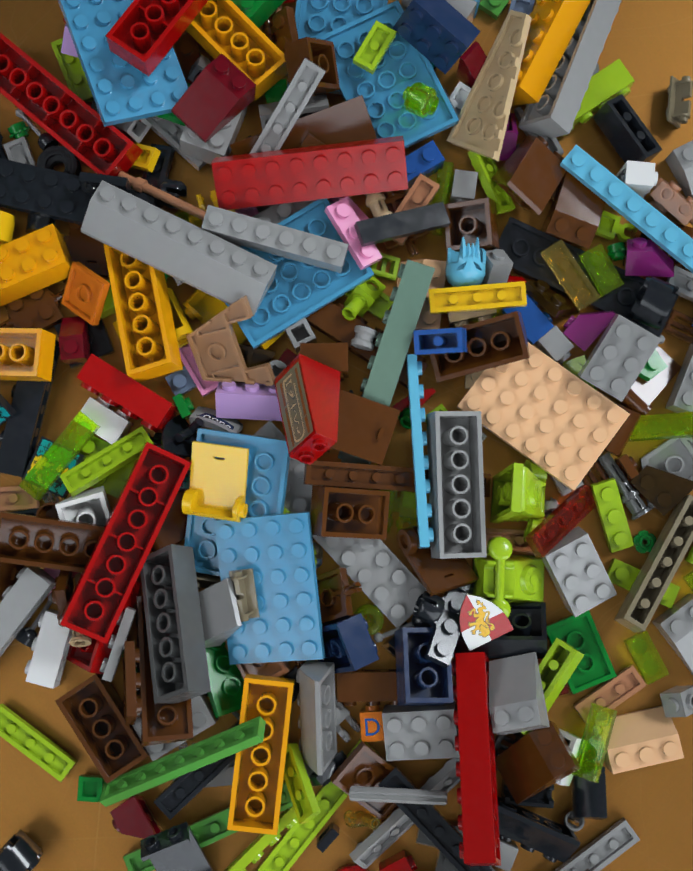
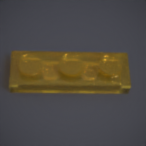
[541,239,601,312]

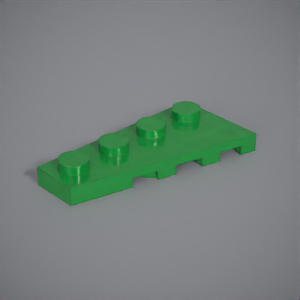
[206,642,244,718]

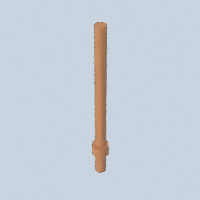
[118,171,206,220]

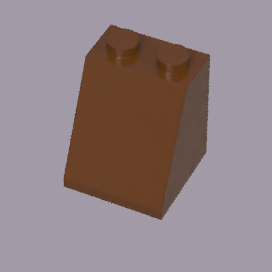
[492,135,566,215]

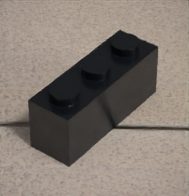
[593,94,662,163]

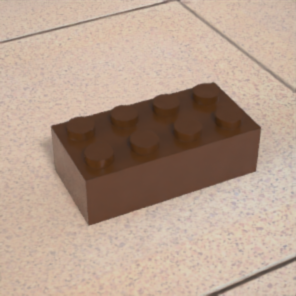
[55,673,149,784]

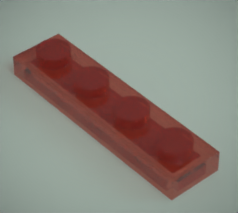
[525,485,596,558]

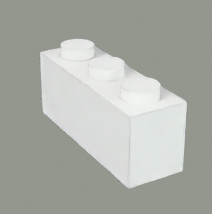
[25,609,72,689]

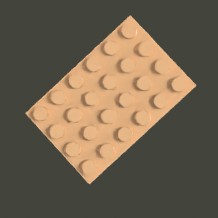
[457,342,630,491]

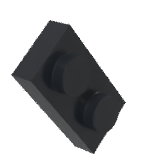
[78,172,131,195]

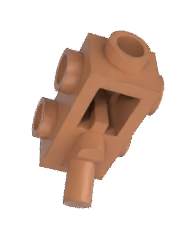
[649,178,693,226]

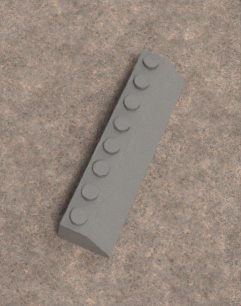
[518,0,622,138]
[81,180,277,316]

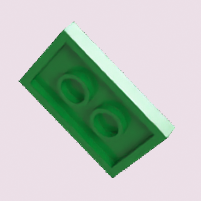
[547,610,617,694]

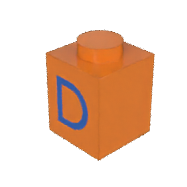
[359,705,384,742]

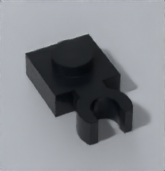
[309,750,347,787]

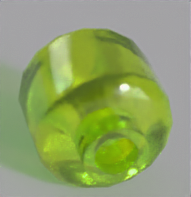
[403,82,439,118]
[354,603,384,635]

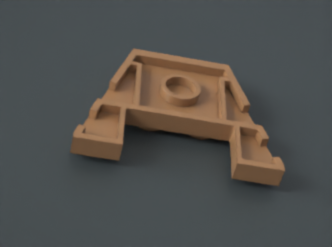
[186,295,275,386]

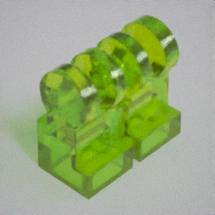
[380,490,417,534]

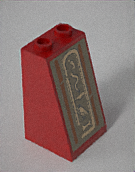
[274,353,341,465]

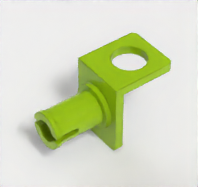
[342,277,386,321]

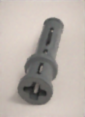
[597,452,651,520]

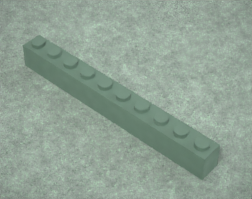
[338,259,435,489]

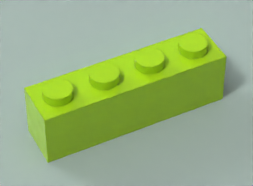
[563,59,635,137]
[521,638,584,735]

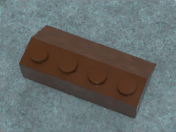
[430,311,530,382]

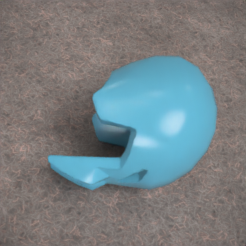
[445,237,486,287]

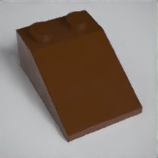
[541,171,605,249]
[310,485,390,540]
[495,721,581,805]

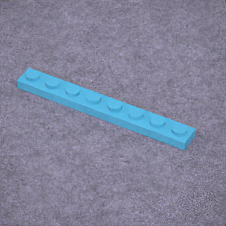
[560,144,693,273]
[406,354,434,549]

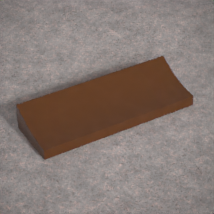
[230,95,377,155]
[0,511,139,580]
[136,596,194,747]

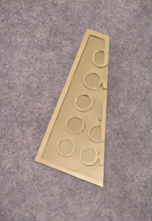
[446,10,532,162]

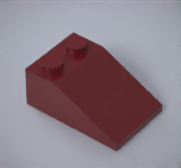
[171,53,256,143]

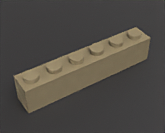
[614,494,693,633]

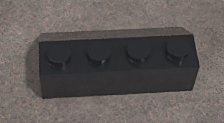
[452,602,547,659]
[497,796,581,863]

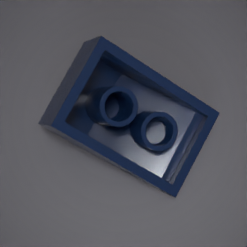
[318,613,379,674]

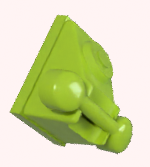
[490,460,548,542]
[472,536,544,618]

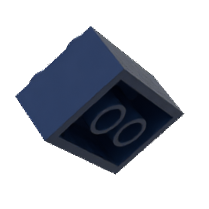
[393,0,481,75]
[395,627,454,706]

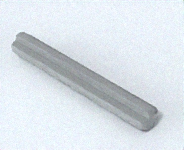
[349,786,447,805]

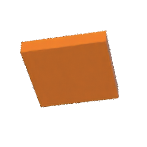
[61,261,110,326]

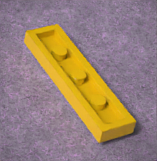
[429,281,527,314]

